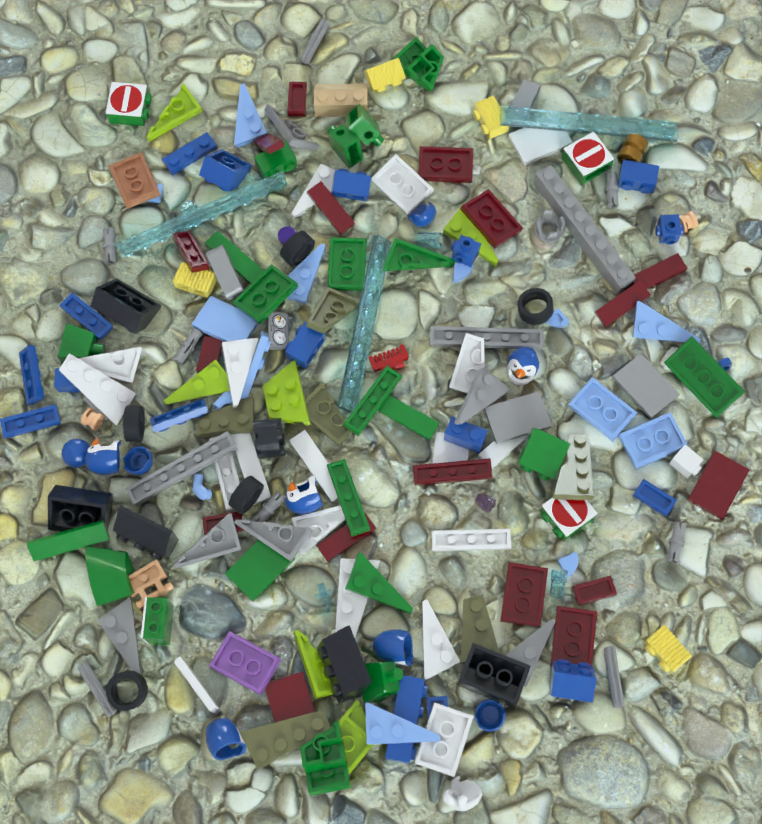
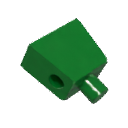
[346,103,384,147]
[327,125,364,169]
[57,324,106,363]
[363,662,403,703]

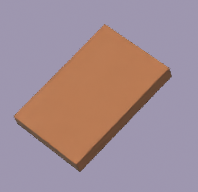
[109,152,160,209]

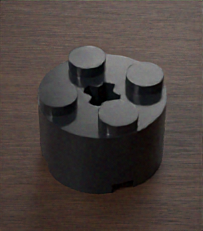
[253,418,286,459]

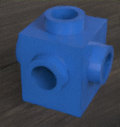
[655,214,683,245]
[450,235,481,267]

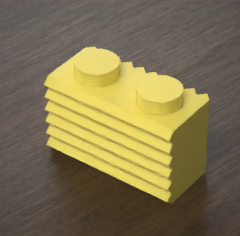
[364,58,406,93]
[473,95,510,139]
[173,262,217,299]
[643,625,692,674]

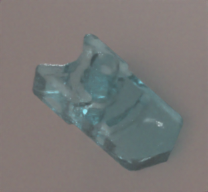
[415,232,442,248]
[550,569,568,599]
[315,583,333,613]

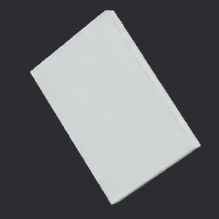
[508,114,573,166]
[371,154,434,216]
[174,657,222,715]
[415,702,474,777]

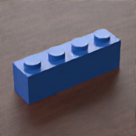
[385,675,428,764]

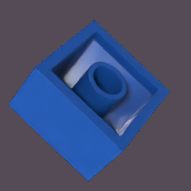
[199,149,252,191]

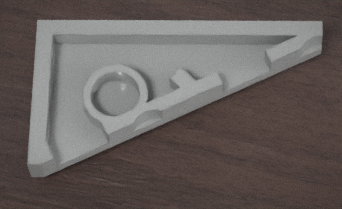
[264,104,320,151]
[454,368,510,425]
[174,513,242,569]
[234,519,313,562]
[97,597,141,674]
[505,619,556,686]

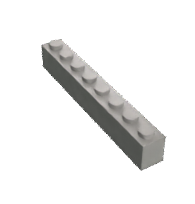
[534,165,636,295]

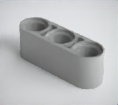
[506,79,541,128]
[206,245,244,301]

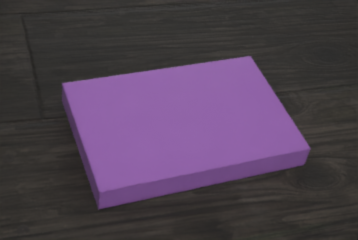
[209,631,281,696]

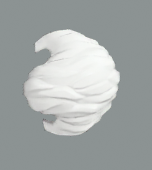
[443,776,482,811]

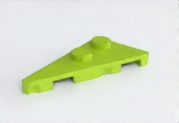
[146,84,202,142]
[443,207,499,266]
[163,360,230,404]
[293,630,333,699]

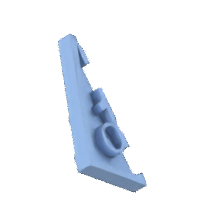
[234,83,267,148]
[286,244,326,304]
[633,301,700,343]
[241,331,271,399]
[365,703,440,745]

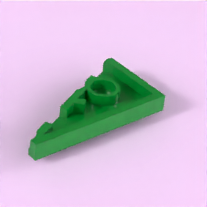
[382,238,455,271]
[345,552,413,614]

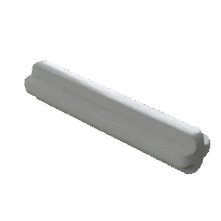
[300,19,329,64]
[604,646,624,708]
[78,662,117,717]

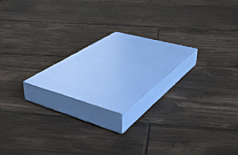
[192,296,258,342]
[568,377,637,442]
[618,412,688,470]

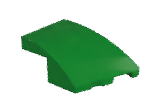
[392,37,444,92]
[85,545,134,606]
[300,721,351,796]

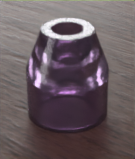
[475,493,496,513]

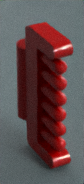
[369,344,409,372]

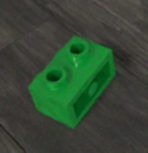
[254,140,297,182]

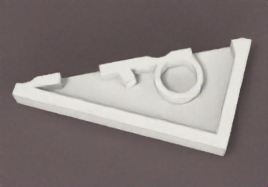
[291,164,335,219]
[221,338,258,407]
[78,347,142,383]
[292,506,345,556]
[422,599,460,681]

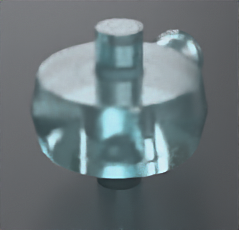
[179,201,198,222]

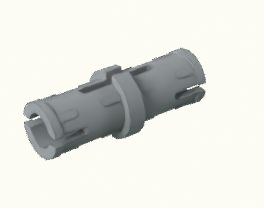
[605,171,619,209]
[102,227,117,265]
[172,328,203,365]
[251,491,286,522]
[666,522,687,563]

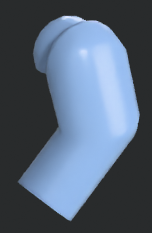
[213,391,241,410]
[193,474,212,500]

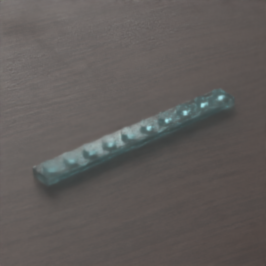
[500,106,678,142]
[115,171,287,258]
[337,235,392,414]

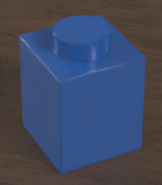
[54,368,81,393]

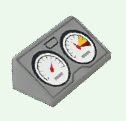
[269,311,289,350]

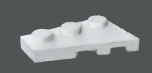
[449,333,485,394]

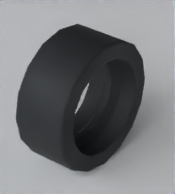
[280,230,315,266]
[517,288,554,325]
[123,405,145,442]
[229,476,264,514]
[106,670,148,711]

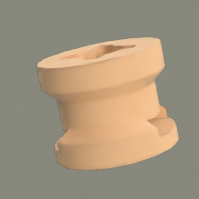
[679,211,698,233]
[81,407,105,431]

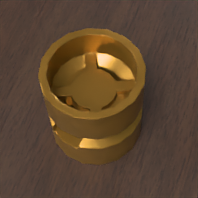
[617,133,648,164]

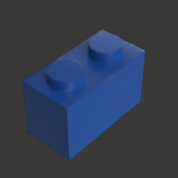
[618,160,659,194]
[331,169,371,202]
[285,322,326,369]
[444,416,488,454]

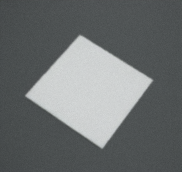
[433,432,469,463]

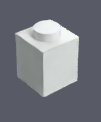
[670,445,704,479]

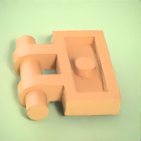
[128,559,174,609]

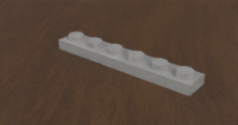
[430,326,544,350]
[125,431,238,506]

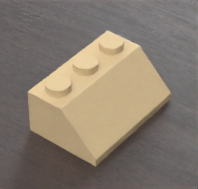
[314,83,368,117]

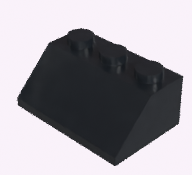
[90,278,162,334]
[48,485,113,532]
[113,505,179,561]
[317,625,372,703]
[457,643,531,708]

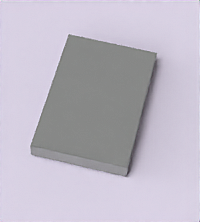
[612,353,680,419]
[484,391,552,444]

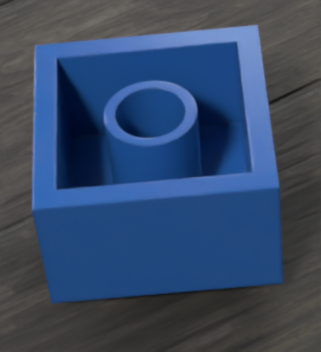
[549,659,597,703]

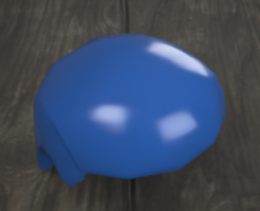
[408,202,437,227]
[62,438,90,468]
[123,446,153,475]
[474,699,506,732]

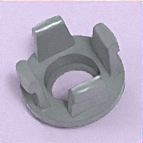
[534,210,565,243]

